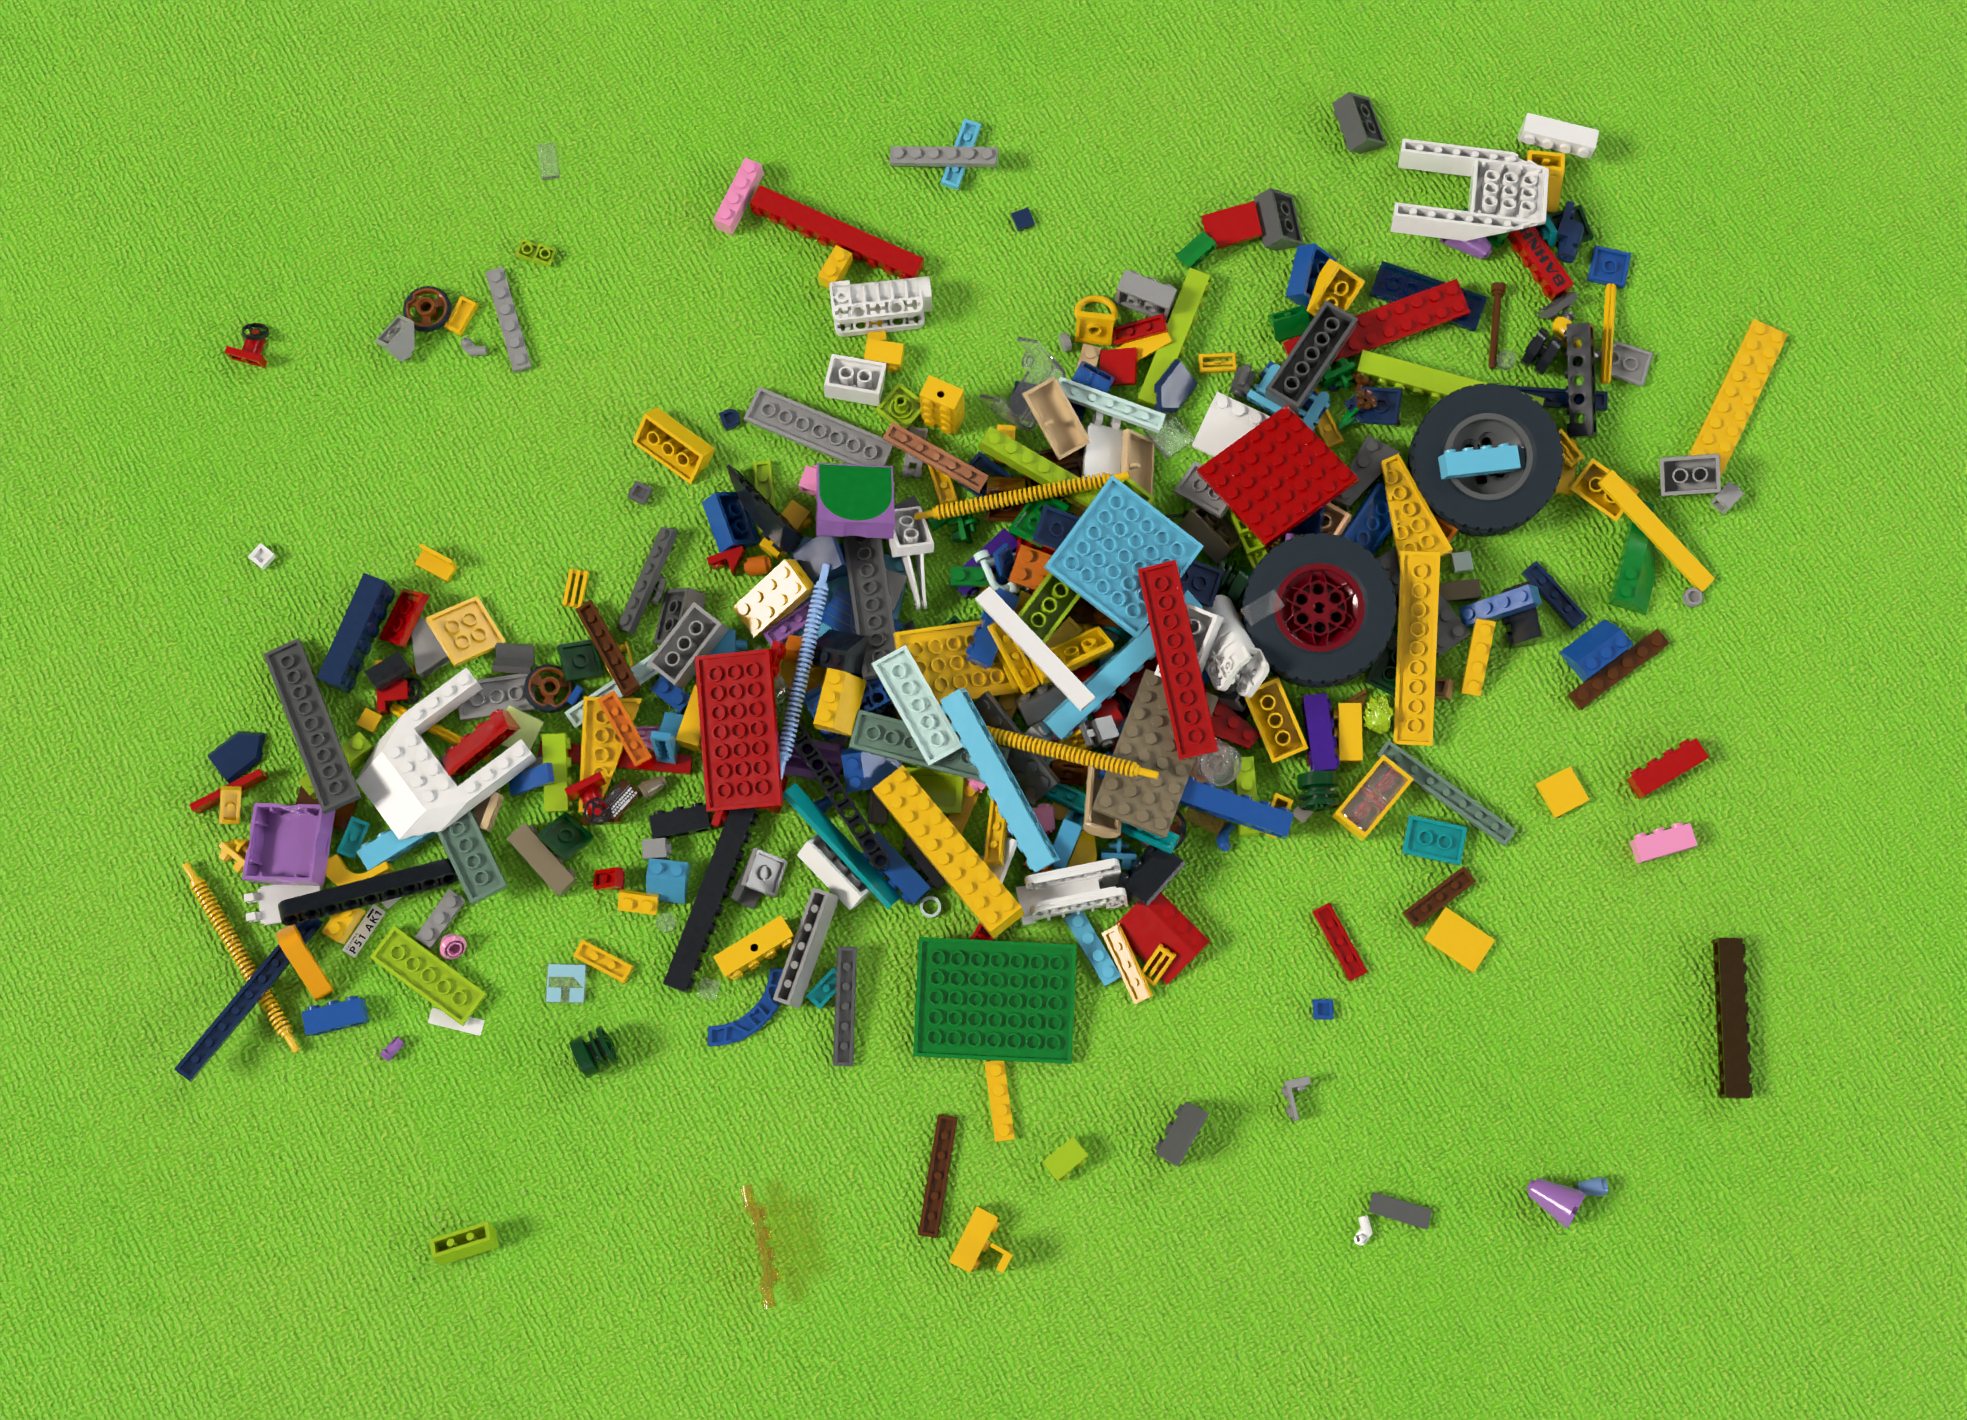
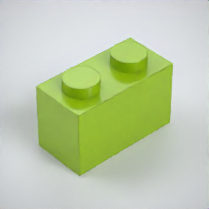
[1042,1137,1088,1182]

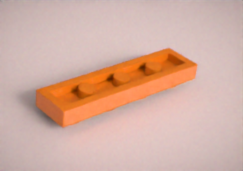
[597,690,652,767]

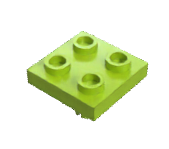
[875,383,921,430]

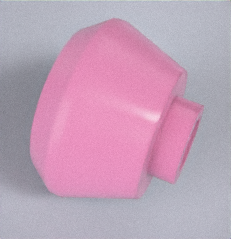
[440,933,466,959]

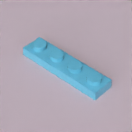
[941,119,981,190]
[1064,911,1121,987]

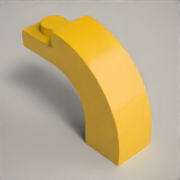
[326,854,394,886]

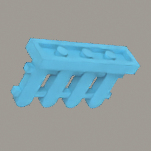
[1247,364,1330,432]

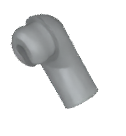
[461,337,487,356]

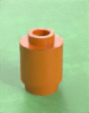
[743,555,772,576]

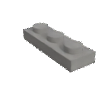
[415,889,466,949]

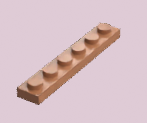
[883,422,989,494]

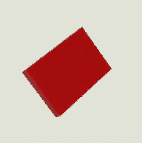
[1201,201,1263,250]
[379,588,429,647]

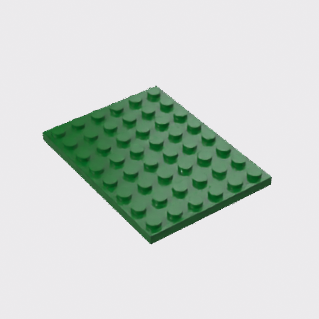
[913,937,1077,1064]

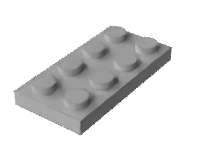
[459,674,537,721]

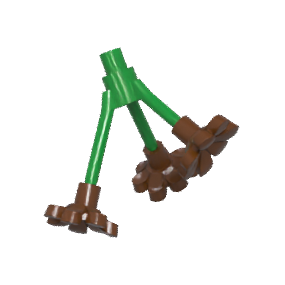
[1337,373,1401,431]

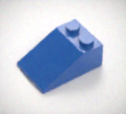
[841,748,902,792]

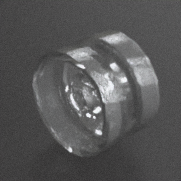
[1192,738,1242,786]

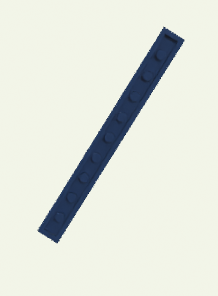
[174,919,323,1082]

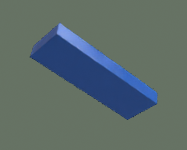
[509,763,555,796]

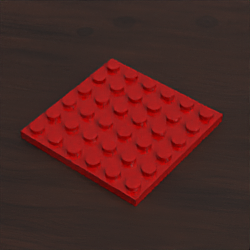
[1197,405,1358,548]

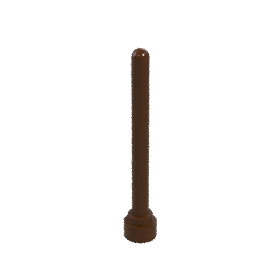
[1488,282,1506,369]

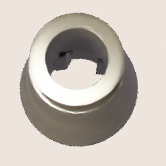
[637,775,668,799]

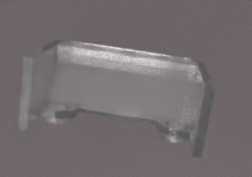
[979,337,1066,431]

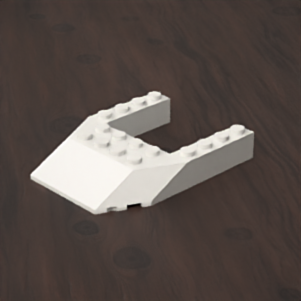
[1390,139,1549,241]
[356,668,537,840]

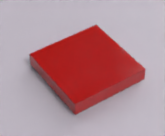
[1100,347,1138,387]

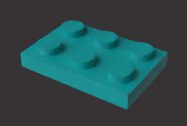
[1401,815,1467,866]

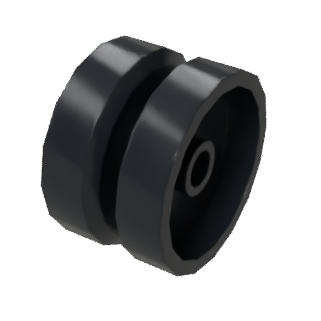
[1520,327,1564,376]

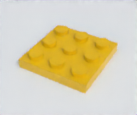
[426,596,506,667]

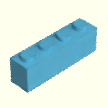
[1438,443,1521,480]
[356,829,437,871]

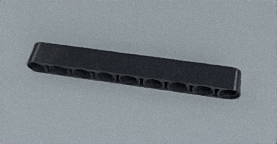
[792,724,890,872]
[278,858,458,926]

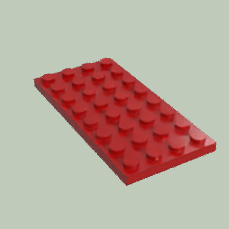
[695,649,783,812]

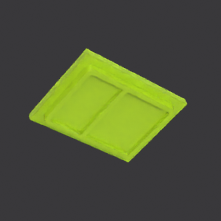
[905,767,965,814]

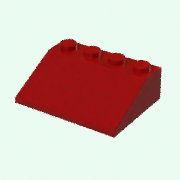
[1115,892,1210,985]

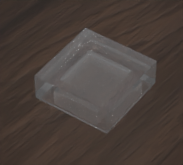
[697,978,721,1001]

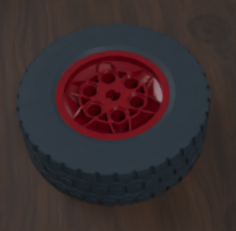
[1242,533,1396,688]

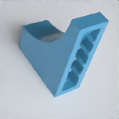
[650,711,684,764]
[1051,809,1084,869]

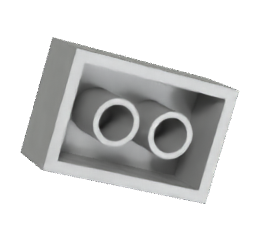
[1115,270,1177,322]
[1659,453,1721,496]

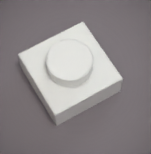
[248,543,276,570]

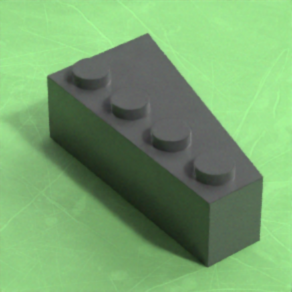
[1330,435,1401,512]

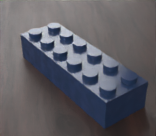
[317,573,395,694]

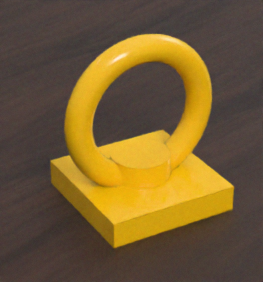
[1074,295,1118,346]

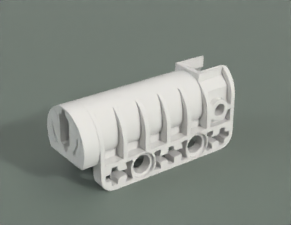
[829,276,933,337]
[1202,595,1269,698]
[1016,858,1128,926]

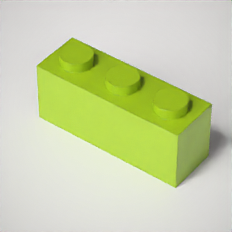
[430,1221,499,1266]

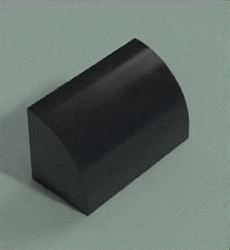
[365,651,414,692]

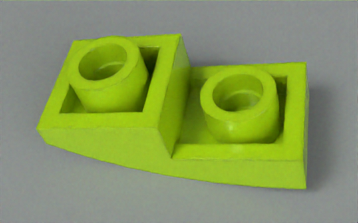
[515,238,557,267]

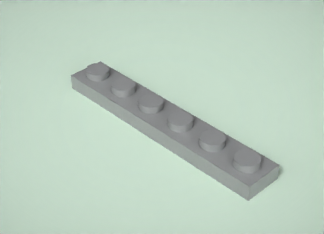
[889,146,999,167]
[485,267,532,373]

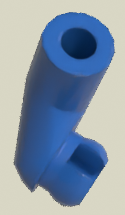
[1217,822,1235,852]

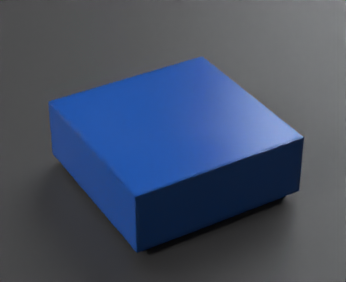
[567,685,584,707]
[1312,999,1334,1020]

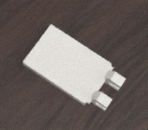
[1081,411,1122,480]
[244,885,322,926]

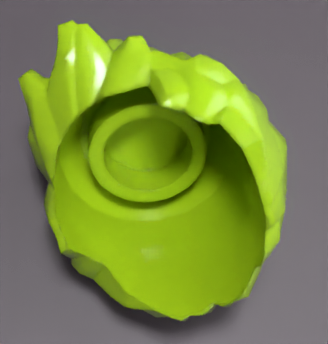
[1362,694,1394,734]

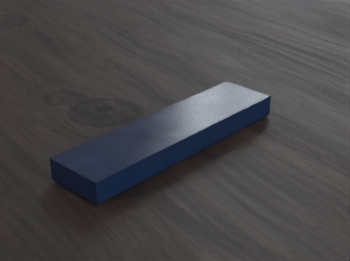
[1521,561,1587,630]

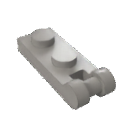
[902,426,928,479]

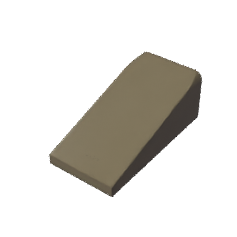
[1439,579,1481,602]

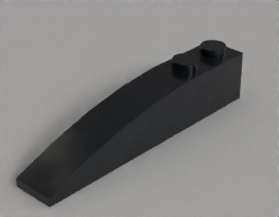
[727,465,804,554]

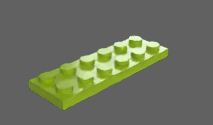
[370,926,488,1026]

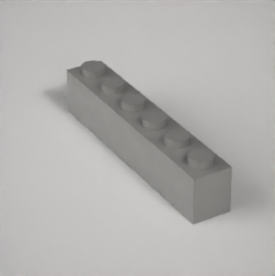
[773,887,839,1009]

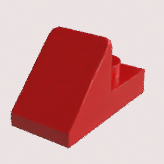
[706,546,745,577]
[593,867,625,891]

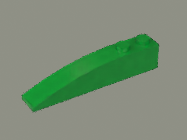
[1608,501,1655,615]

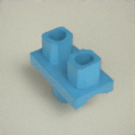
[1101,837,1137,869]

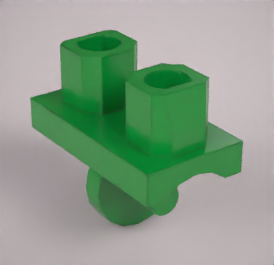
[1322,357,1356,390]
[947,512,980,544]

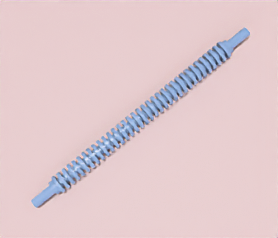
[778,564,830,780]

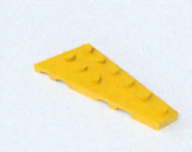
[1381,453,1453,569]
[578,697,643,813]

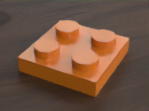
[1008,544,1052,591]

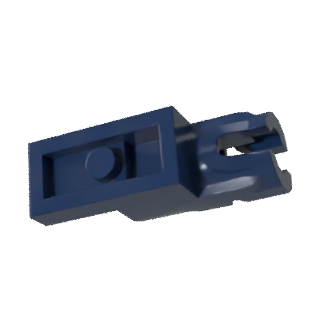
[1556,201,1584,263]

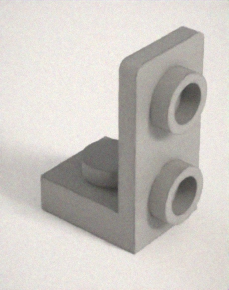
[1281,1076,1311,1121]

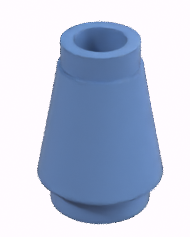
[1577,1176,1608,1197]

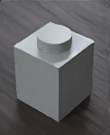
[1709,481,1744,515]
[642,838,672,862]

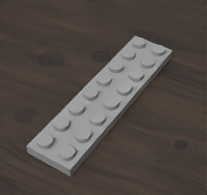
[743,387,894,466]

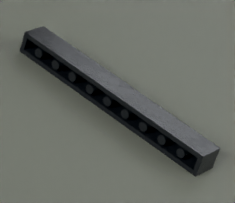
[663,808,759,994]

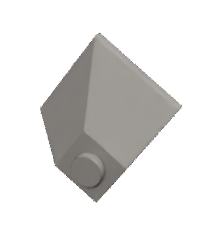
[375,314,415,362]

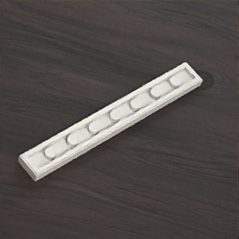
[975,586,1095,712]

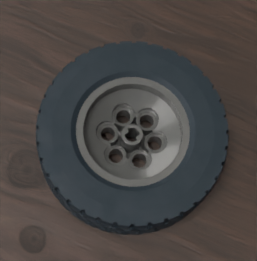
[1408,383,1563,537]

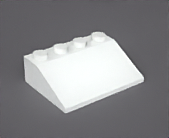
[1191,392,1270,457]

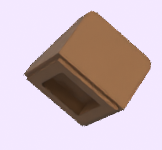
[1435,678,1454,700]

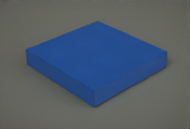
[1587,245,1631,289]

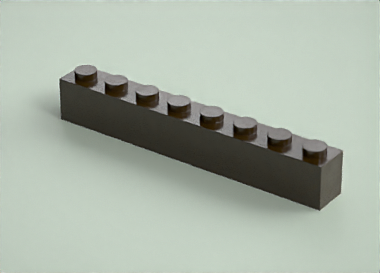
[1713,938,1752,1099]

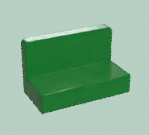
[1176,231,1218,270]
[1268,305,1310,341]

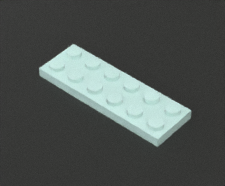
[871,645,963,766]

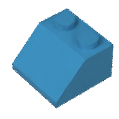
[646,858,691,904]

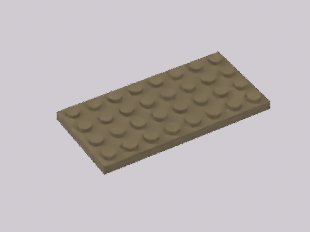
[1091,669,1219,839]

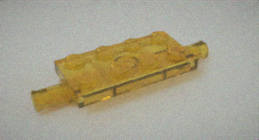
[740,1184,780,1309]

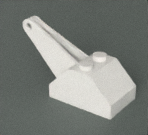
[886,506,934,610]

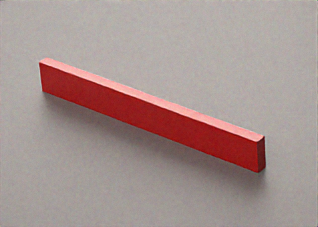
[538,741,693,775]

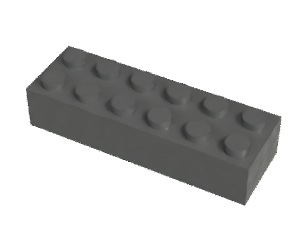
[1265,300,1358,414]
[1377,546,1470,659]

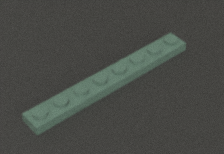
[1376,740,1516,847]

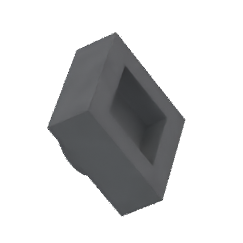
[627,480,654,506]

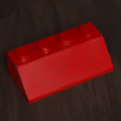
[442,709,521,776]

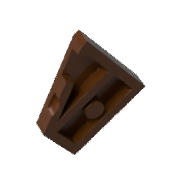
[1049,750,1092,786]

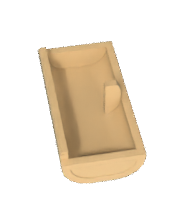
[1022,376,1090,461]
[1121,428,1155,505]
[1083,766,1122,838]

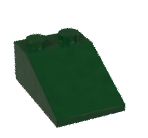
[1365,629,1398,697]

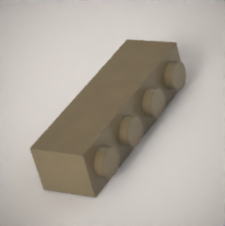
[507,823,578,897]

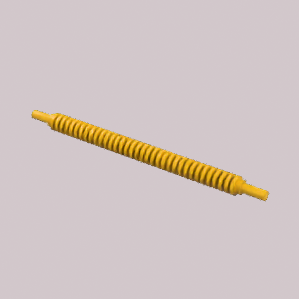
[914,471,1130,521]
[948,720,1159,779]
[182,862,301,1053]

